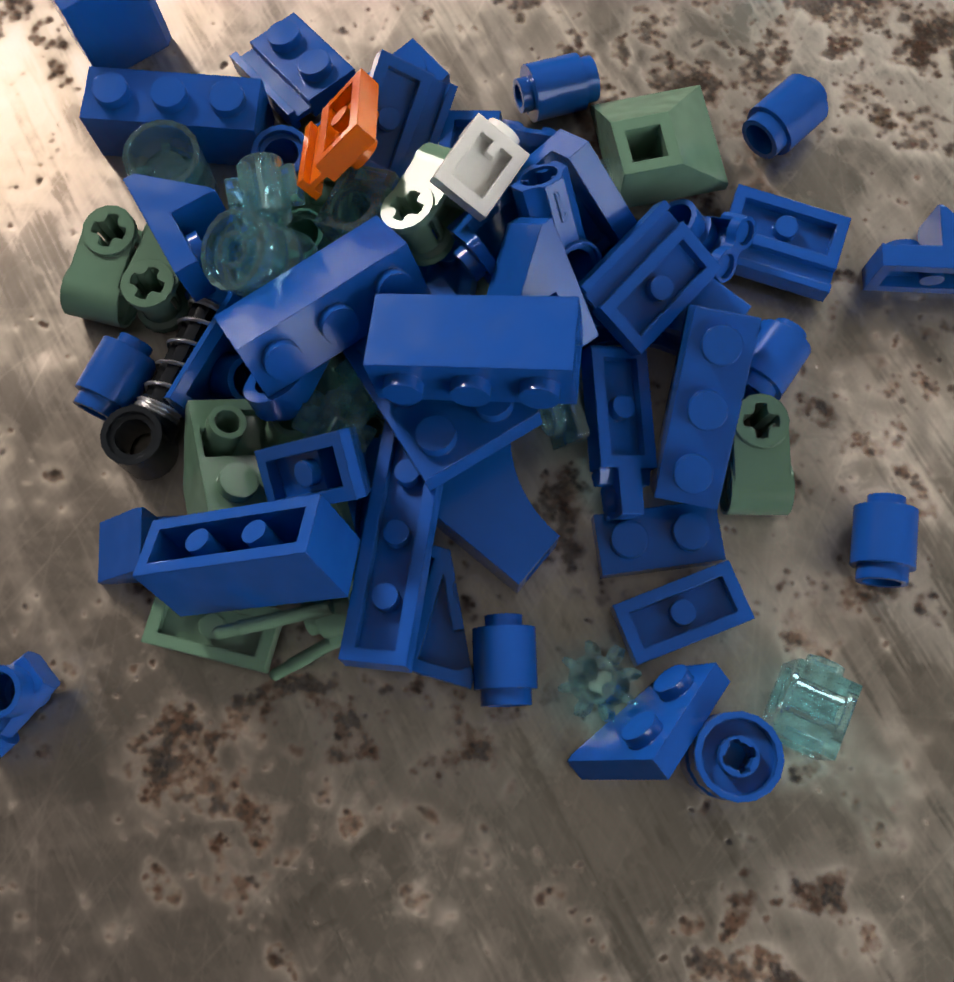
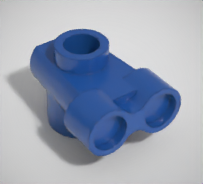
[668,199,756,283]
[0,651,60,759]

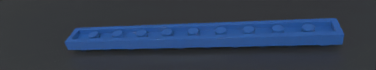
[338,110,503,673]

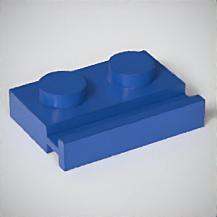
[230,12,356,129]
[348,49,458,184]
[729,184,851,302]
[578,200,722,356]

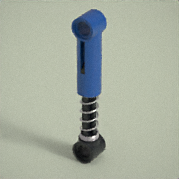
[100,125,304,481]

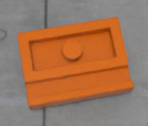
[297,68,379,200]

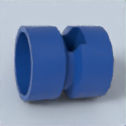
[680,711,785,803]

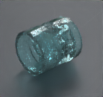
[122,120,220,195]
[200,208,318,297]

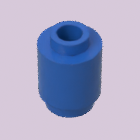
[513,52,600,123]
[742,74,828,159]
[743,318,811,400]
[73,332,157,421]
[849,493,919,588]
[472,613,538,707]

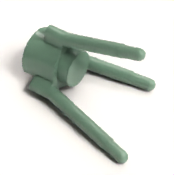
[212,579,354,681]

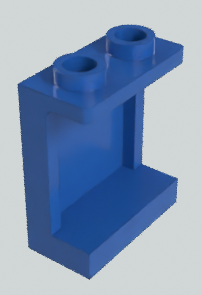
[446,129,637,284]

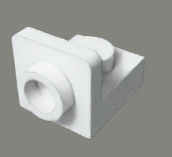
[429,113,530,222]

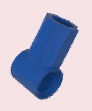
[510,161,602,283]

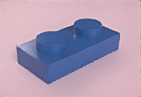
[591,503,726,579]
[610,560,755,667]

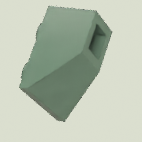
[590,85,729,208]
[183,399,318,515]

